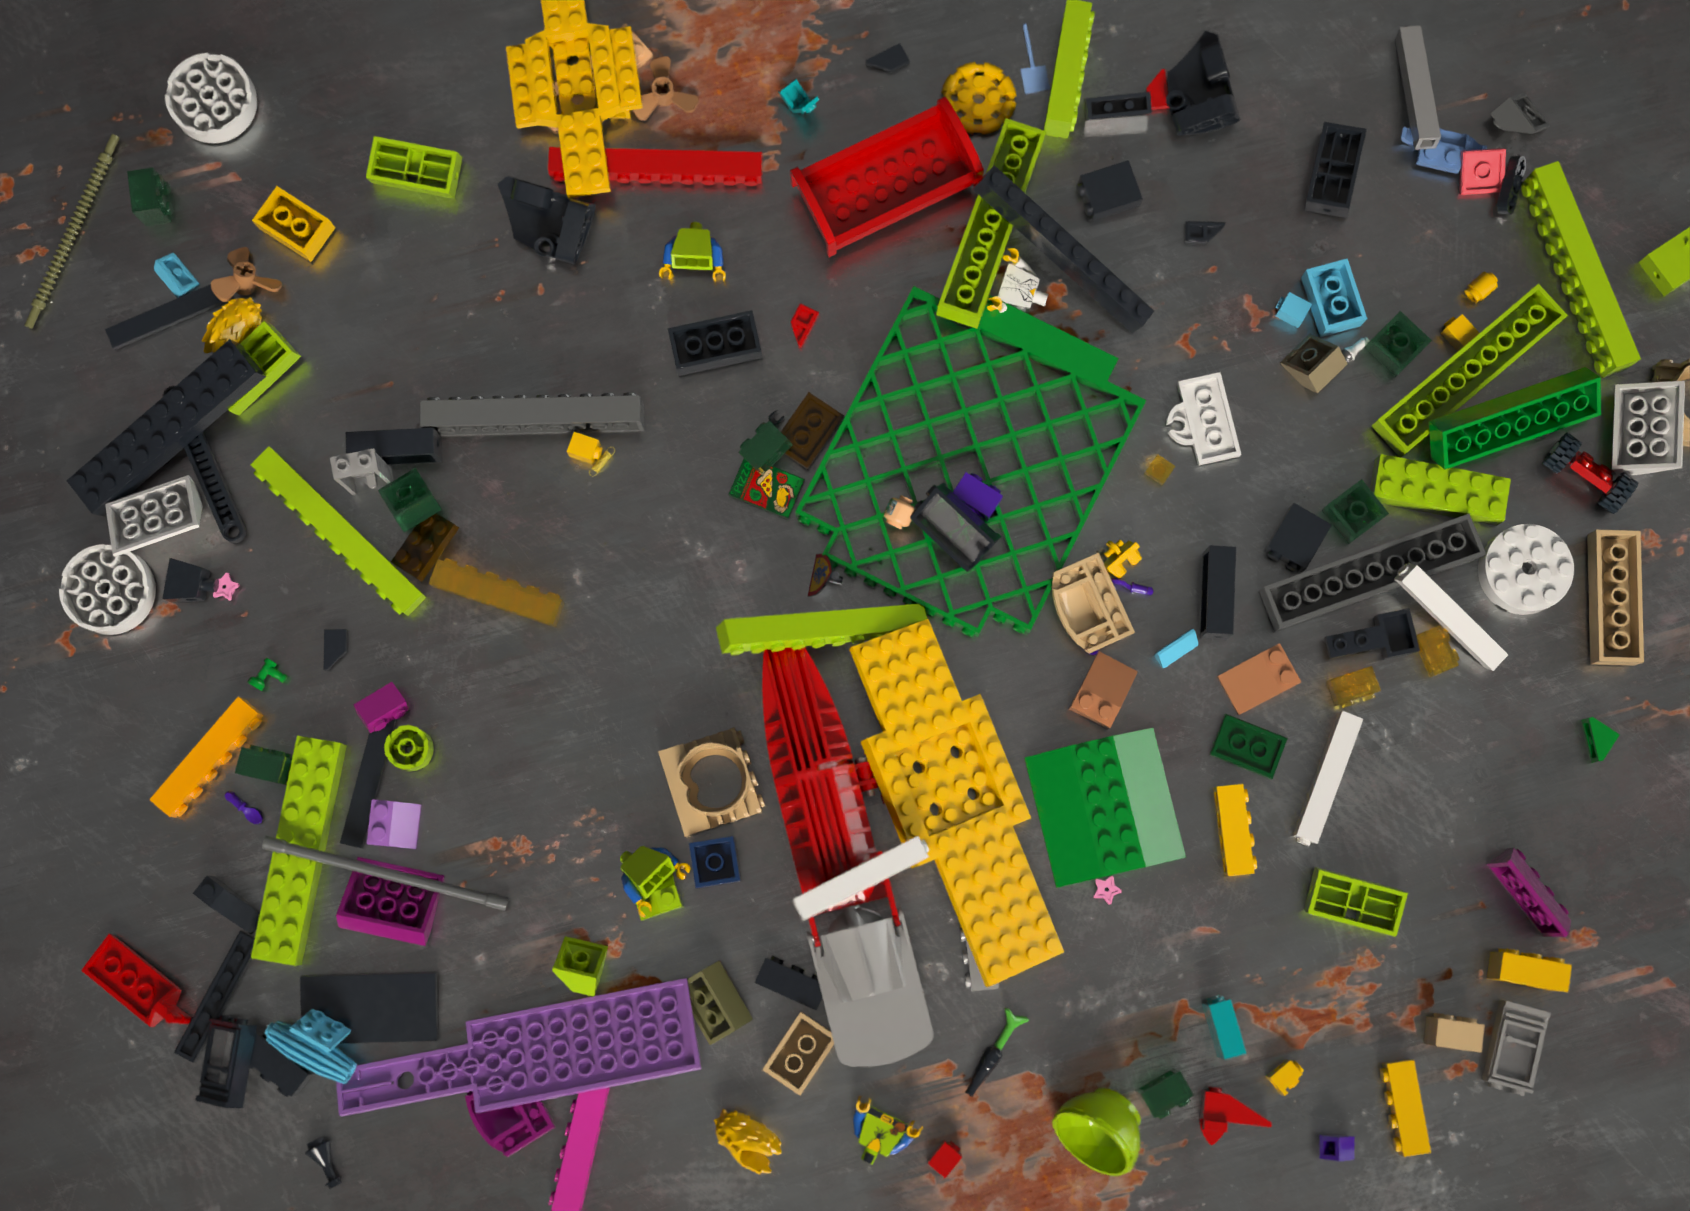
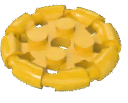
[941,61,1017,135]

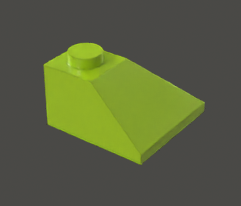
[636,873,684,921]
[552,936,608,996]

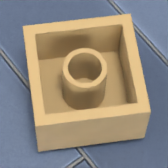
[1424,1013,1484,1053]

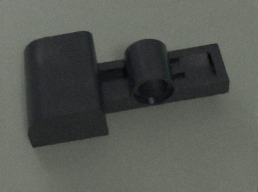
[1324,608,1420,660]

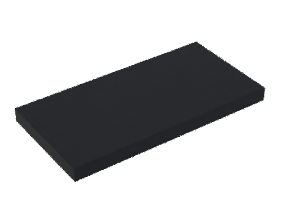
[300,972,439,1044]

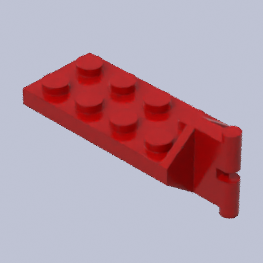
[81,934,192,1027]

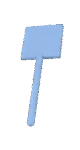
[1021,24,1050,94]

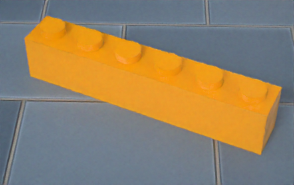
[149,696,264,818]

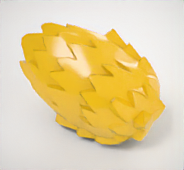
[201,297,262,354]
[714,1109,781,1174]

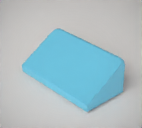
[154,252,199,298]
[1154,629,1198,668]

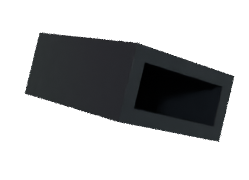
[1076,160,1143,221]
[1264,503,1332,573]

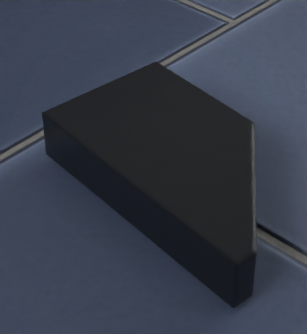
[866,43,910,73]
[1185,221,1225,244]
[323,629,348,671]

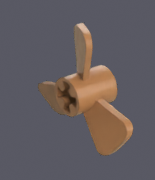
[632,56,699,121]
[211,247,282,302]

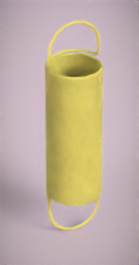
[589,447,615,476]

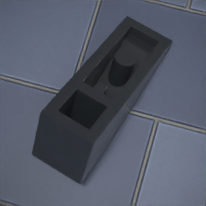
[192,875,260,934]

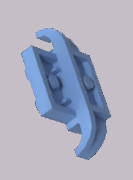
[1401,127,1487,174]

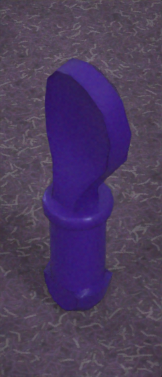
[1111,578,1154,595]
[225,791,263,824]

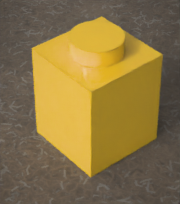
[1441,314,1479,352]
[567,432,603,465]

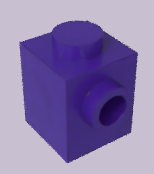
[1319,1134,1354,1161]

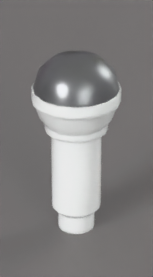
[1341,337,1369,362]

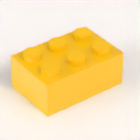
[252,186,335,262]
[1486,948,1572,992]

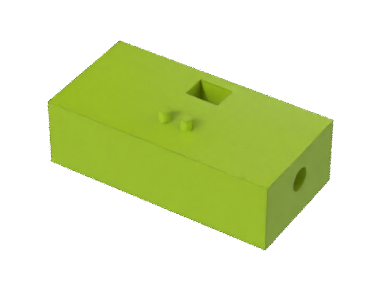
[366,136,463,199]
[1638,227,1690,296]
[228,321,301,415]
[1303,867,1408,937]

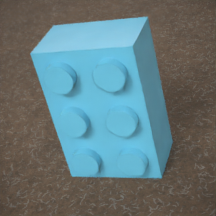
[1301,259,1367,337]

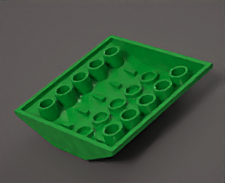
[1024,728,1186,888]

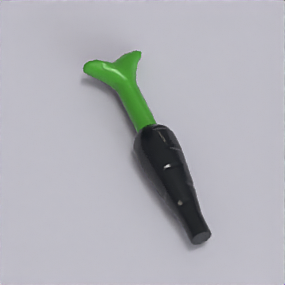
[965,1008,1029,1097]

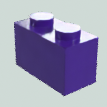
[953,472,1003,522]

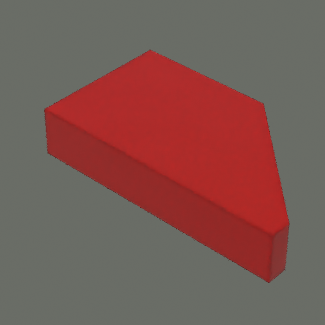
[1145,69,1169,110]
[790,303,819,349]

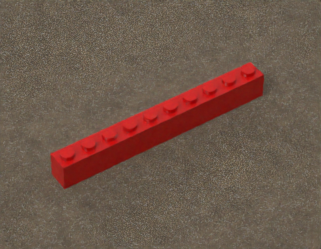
[548,147,763,186]

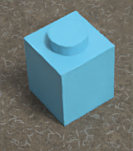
[1275,292,1312,328]

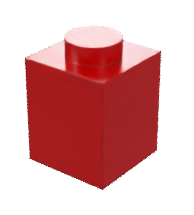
[927,1140,963,1179]

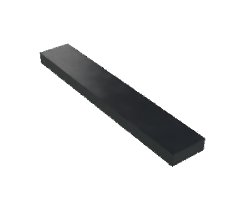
[105,284,234,350]
[340,719,397,849]
[174,931,255,1063]

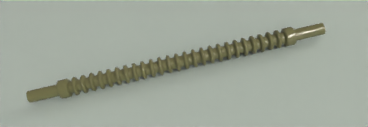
[24,134,119,329]

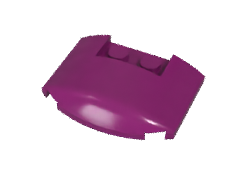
[465,1091,555,1157]

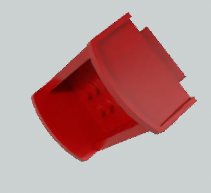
[790,96,984,257]

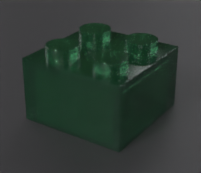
[127,167,173,226]
[1365,311,1432,377]
[738,421,793,475]
[378,467,442,532]
[1322,479,1389,544]
[235,745,292,785]
[1135,1068,1194,1120]

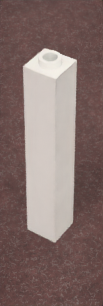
[1394,563,1508,671]
[1292,711,1363,846]
[792,836,929,921]

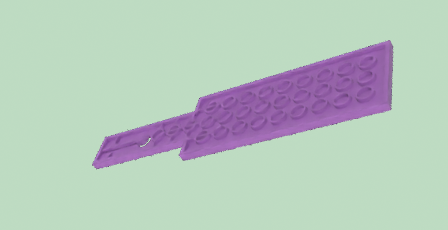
[336,978,701,1116]

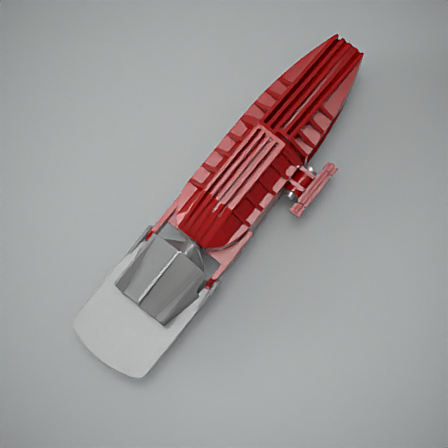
[762,647,933,1067]

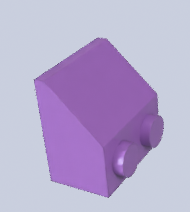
[367,800,422,849]

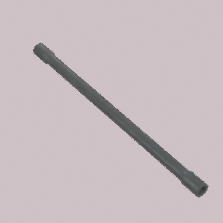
[262,836,508,911]

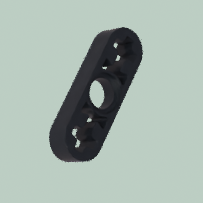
[1497,156,1526,215]

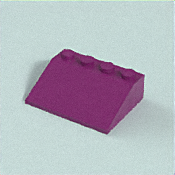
[1487,848,1571,937]
[336,857,444,946]

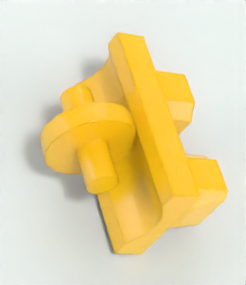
[1103,540,1142,578]

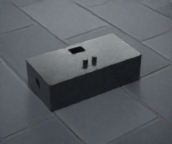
[1305,122,1367,218]
[345,428,442,465]
[1199,545,1236,641]

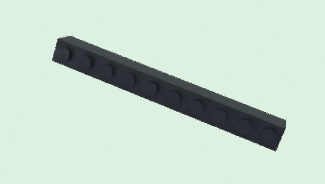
[973,165,1155,333]

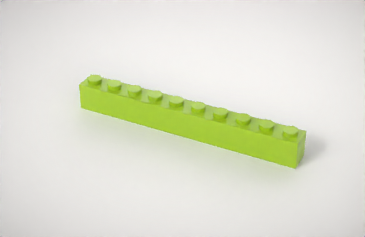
[250,446,427,616]
[716,604,927,655]

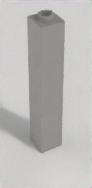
[1395,25,1441,150]

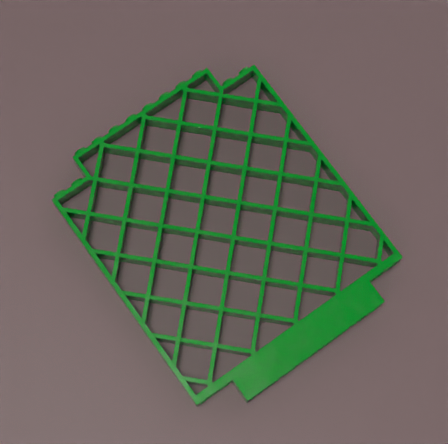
[795,286,1146,637]

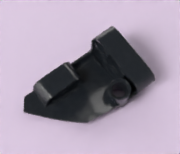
[1166,30,1240,136]
[497,176,595,265]

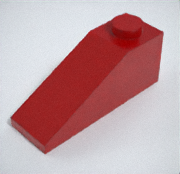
[1200,1086,1272,1128]

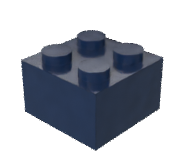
[689,836,742,889]

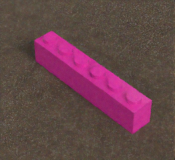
[549,1087,610,1211]

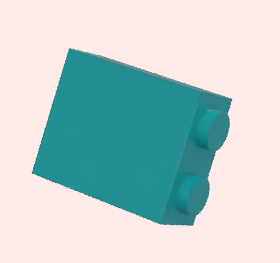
[1202,995,1247,1060]

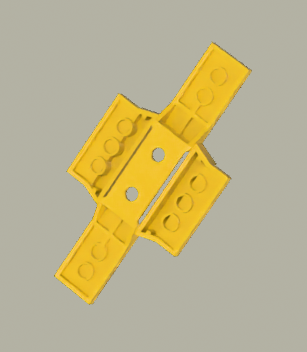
[506,0,643,198]

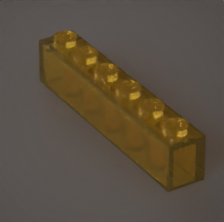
[429,558,565,628]

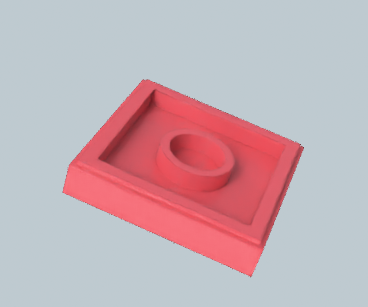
[1459,148,1506,195]

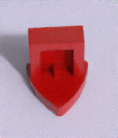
[1199,1118,1228,1145]

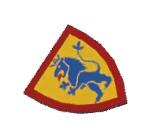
[808,553,843,597]

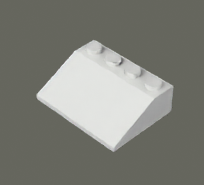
[1612,381,1685,475]
[105,475,202,557]

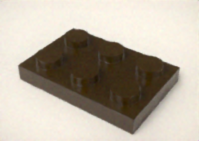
[772,392,845,470]
[391,508,459,582]

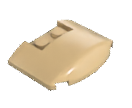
[1052,553,1135,653]

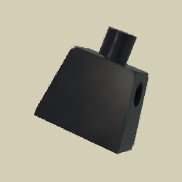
[162,558,219,603]

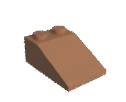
[1217,643,1301,715]
[1069,651,1138,730]

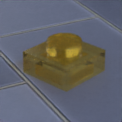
[1144,454,1175,485]

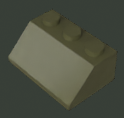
[687,961,753,1045]

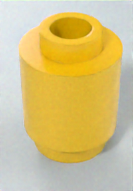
[1465,271,1498,303]

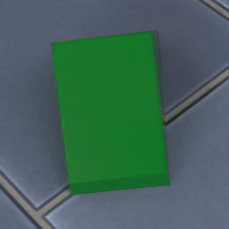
[1581,717,1620,763]

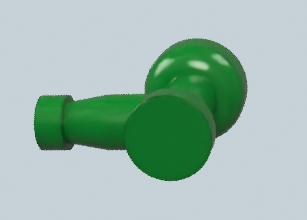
[247,657,288,691]

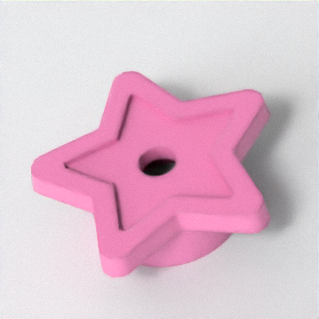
[213,573,240,600]
[1093,875,1122,905]

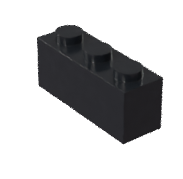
[1084,92,1152,120]
[755,955,823,1011]
[250,1032,314,1097]

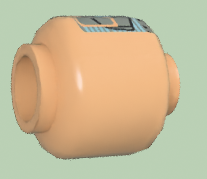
[883,495,915,529]

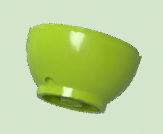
[1052,1088,1141,1176]

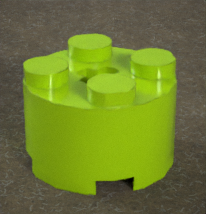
[384,725,434,771]

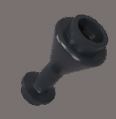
[305,1136,342,1189]

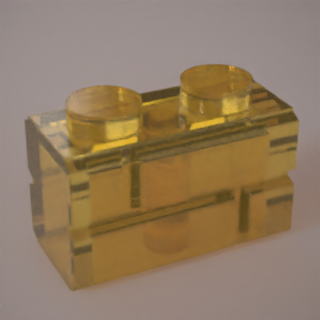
[1416,625,1459,677]
[1326,666,1381,709]

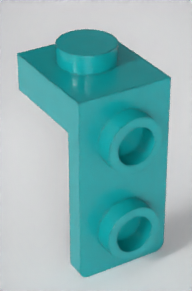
[778,79,820,114]

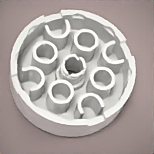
[165,53,257,143]
[1478,524,1574,615]
[59,544,156,635]

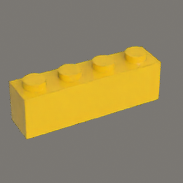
[1213,784,1257,877]
[1380,1059,1431,1157]

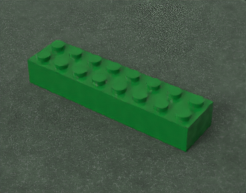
[1429,367,1601,470]

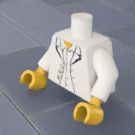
[987,248,1048,313]

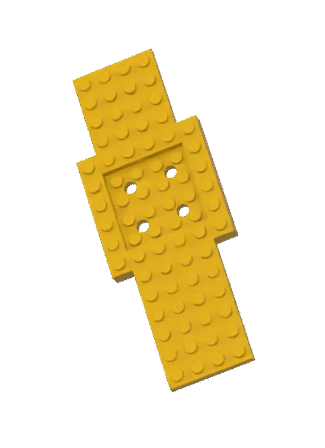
[849,619,1064,987]

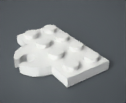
[1166,372,1242,466]

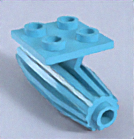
[265,1008,357,1084]

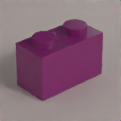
[354,682,409,733]

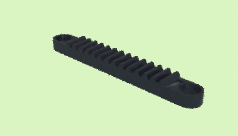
[163,386,246,543]

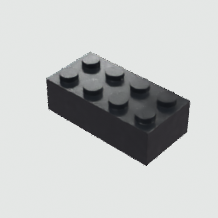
[668,310,763,376]

